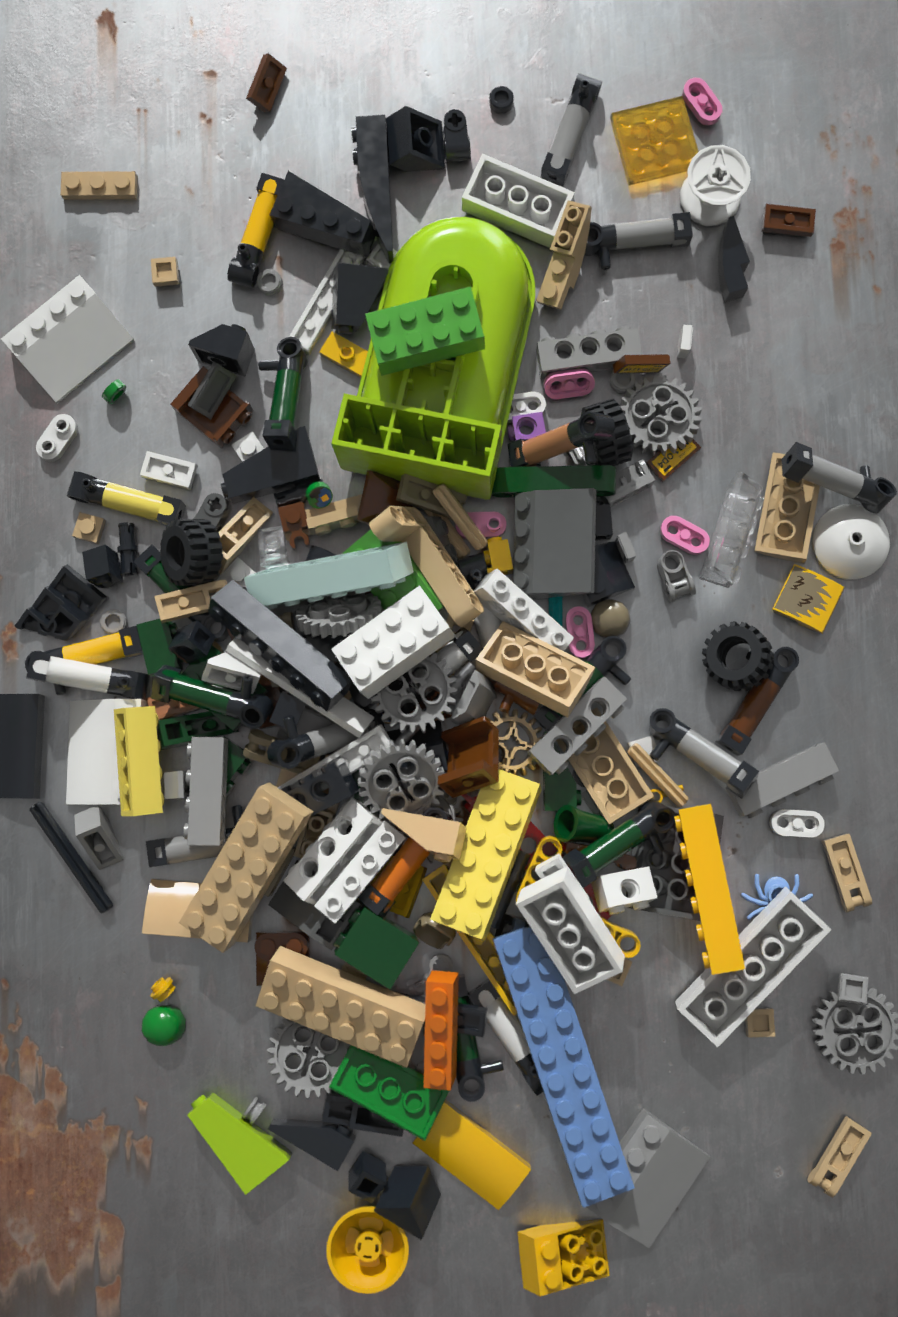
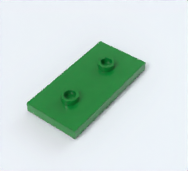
[328,1045,450,1141]

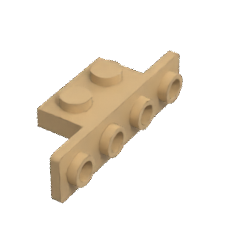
[285,494,362,541]

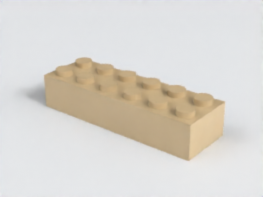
[179,782,314,953]
[256,946,425,1068]

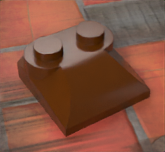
[357,470,414,525]
[254,931,310,986]

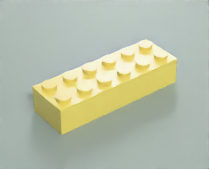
[430,769,542,942]

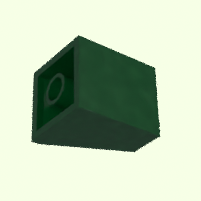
[333,904,420,989]

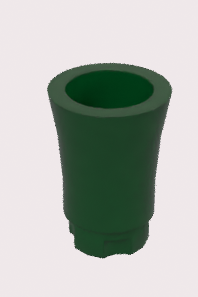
[554,805,614,843]

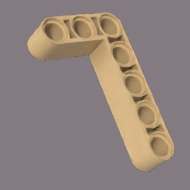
[369,506,484,627]

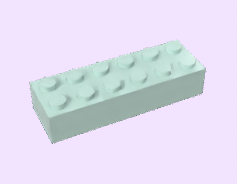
[244,542,414,610]

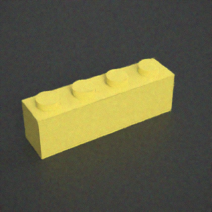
[114,706,164,816]

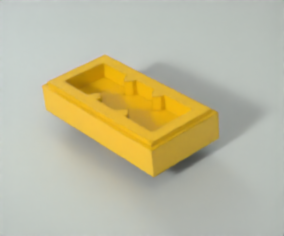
[319,331,368,378]

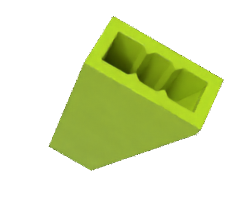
[187,1093,292,1195]

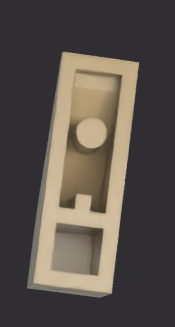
[219,497,273,575]
[381,808,467,863]

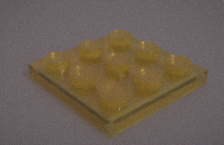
[610,96,699,185]

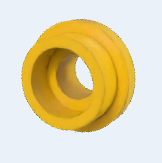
[150,977,176,1002]

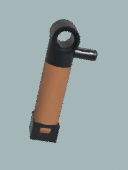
[507,411,615,467]

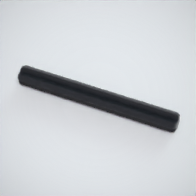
[29,802,113,913]

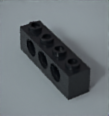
[280,762,359,816]

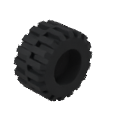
[581,399,633,466]
[160,519,223,586]
[702,621,774,692]

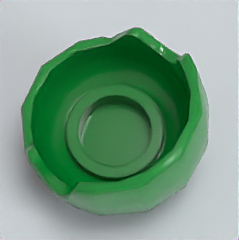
[141,1005,186,1046]

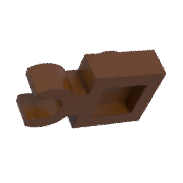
[278,501,310,550]

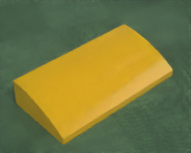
[412,1099,531,1210]

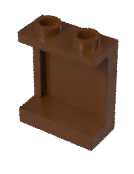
[170,366,253,448]
[438,716,499,798]

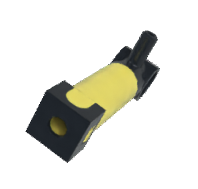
[66,471,186,526]

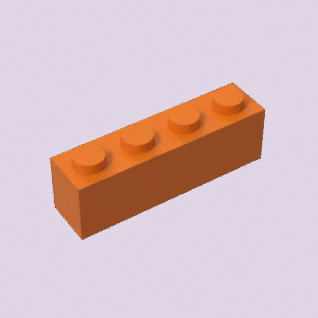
[424,970,459,1091]

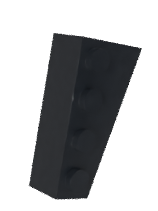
[270,171,376,257]

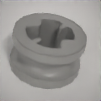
[429,954,453,972]
[241,1097,267,1125]

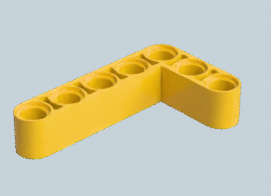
[516,836,641,958]

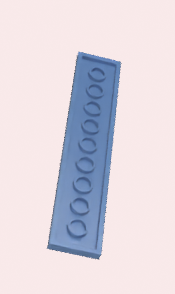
[492,925,635,1208]

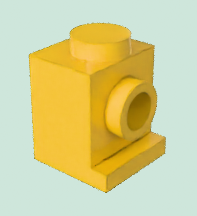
[483,537,513,575]

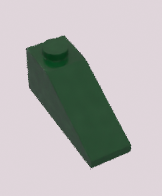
[157,711,239,751]
[543,731,581,811]

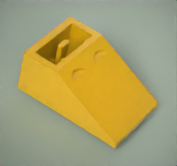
[517,1219,610,1297]

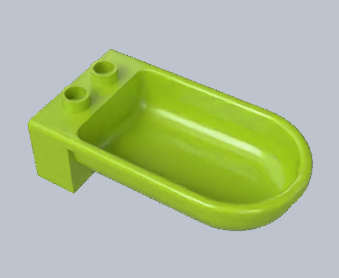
[331,217,535,500]

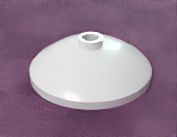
[812,504,890,580]

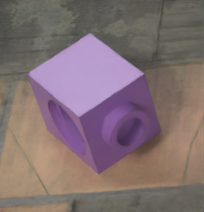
[507,412,546,441]

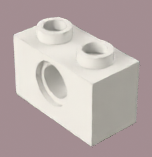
[592,867,658,915]

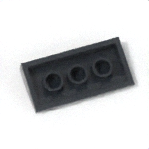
[0,694,45,799]

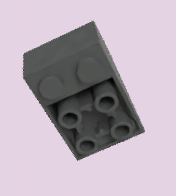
[268,860,362,951]

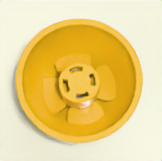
[326,1206,409,1294]

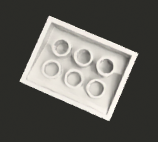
[1,275,135,404]
[66,699,148,805]

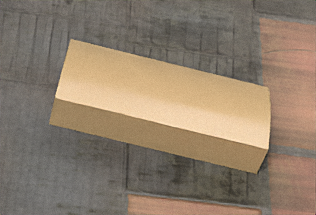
[754,452,820,564]
[476,621,595,717]
[556,707,655,825]
[142,879,254,943]

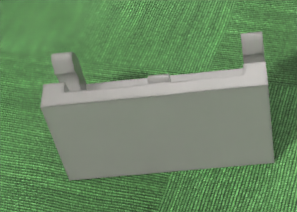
[600,460,655,507]

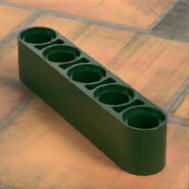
[491,465,616,498]

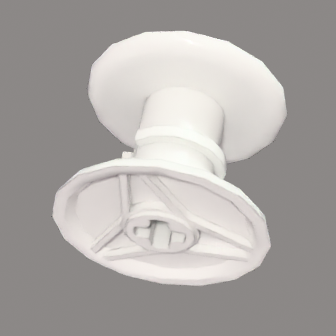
[680,145,751,226]

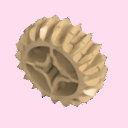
[486,709,542,776]

